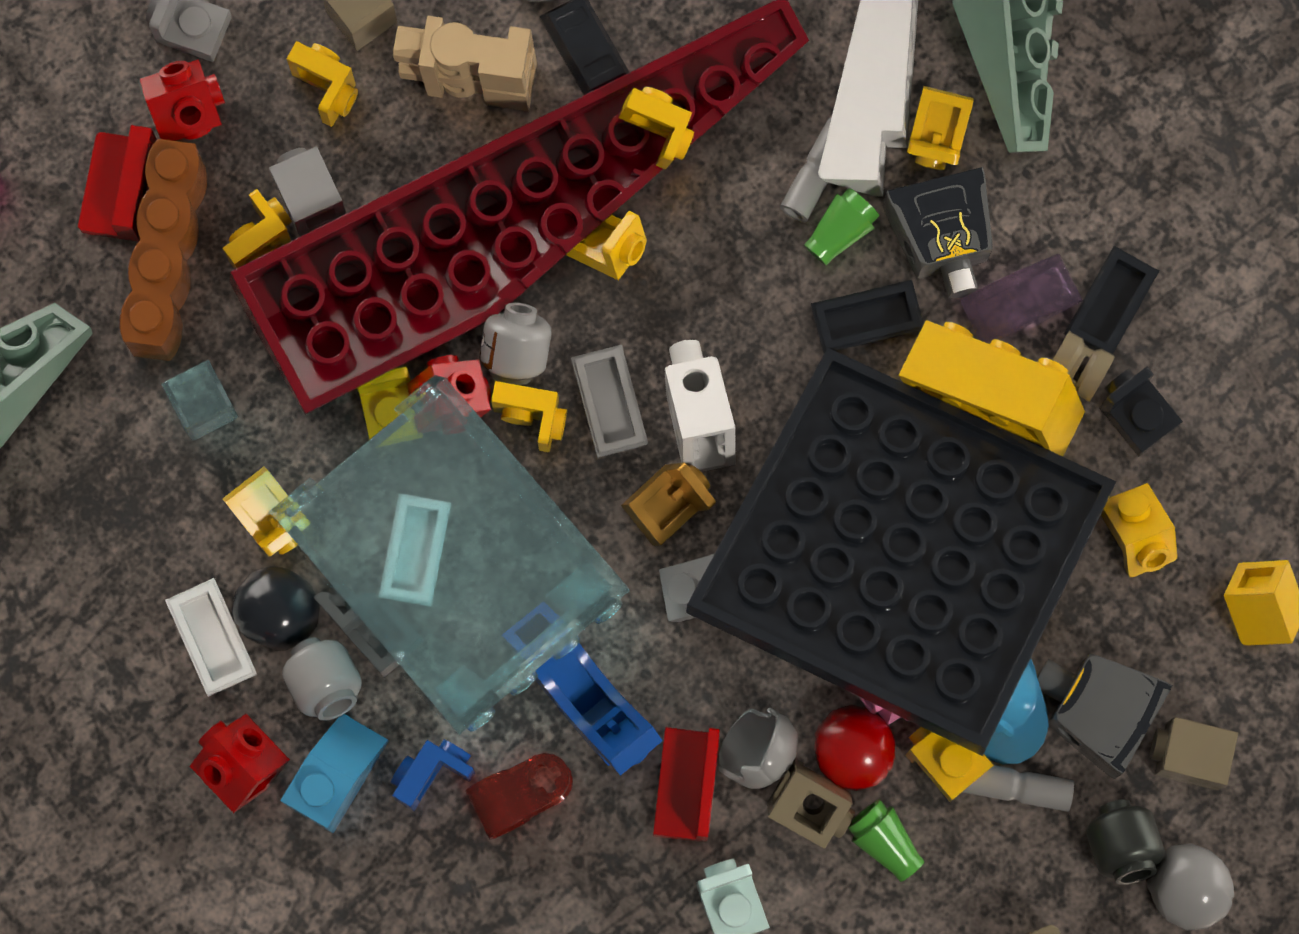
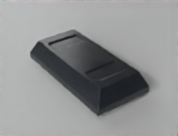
[539,0,630,95]
[1064,246,1159,355]
[811,280,924,354]

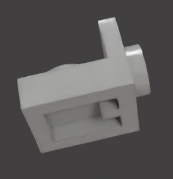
[146,0,232,62]

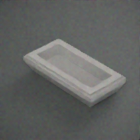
[571,345,648,458]

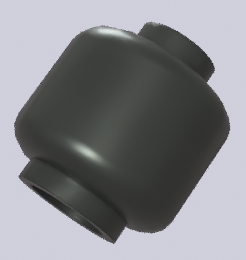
[1086,799,1165,885]

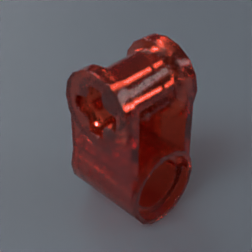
[465,753,573,840]

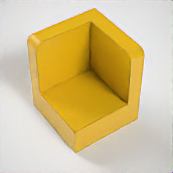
[1224,560,1299,645]

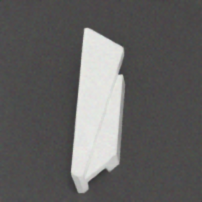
[818,0,918,197]

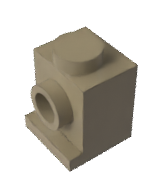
[767,758,855,849]

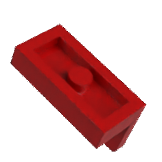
[78,125,157,242]
[653,727,720,842]

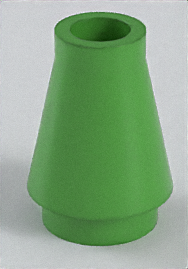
[804,188,880,266]
[848,799,925,882]

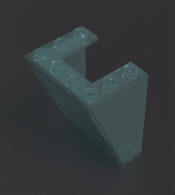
[268,375,630,735]

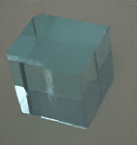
[161,360,239,440]

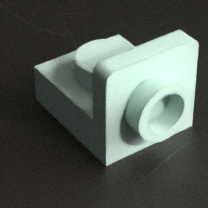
[696,858,770,934]

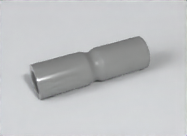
[780,118,831,222]
[962,765,1074,812]

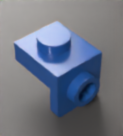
[391,739,475,811]

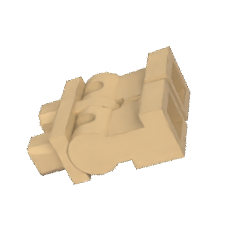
[393,16,537,112]

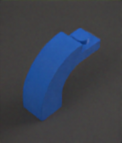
[502,602,663,776]

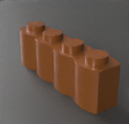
[120,139,207,361]

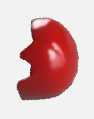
[814,705,895,791]

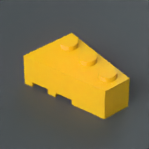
[899,320,1085,456]

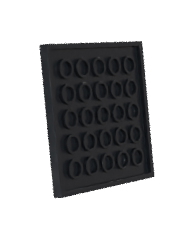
[686,348,1116,756]

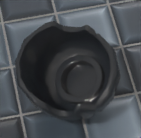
[231,566,320,651]

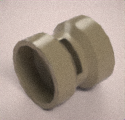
[1053,331,1115,402]

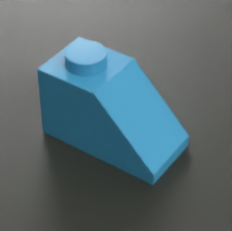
[280,714,389,833]

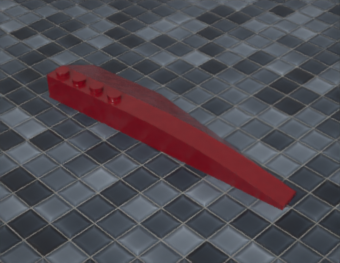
[229,0,809,415]

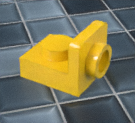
[223,189,292,269]
[357,367,424,450]
[491,381,567,453]

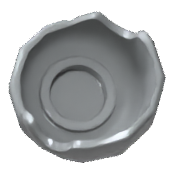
[717,708,798,789]
[1147,843,1235,931]

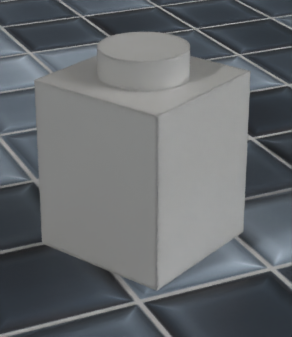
[269,146,346,236]

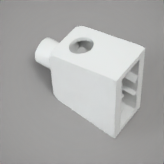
[665,340,736,472]

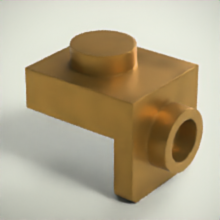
[621,462,716,546]

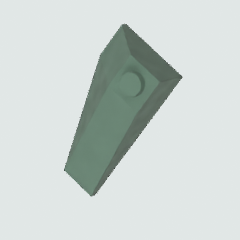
[952,0,1063,153]
[0,303,93,449]

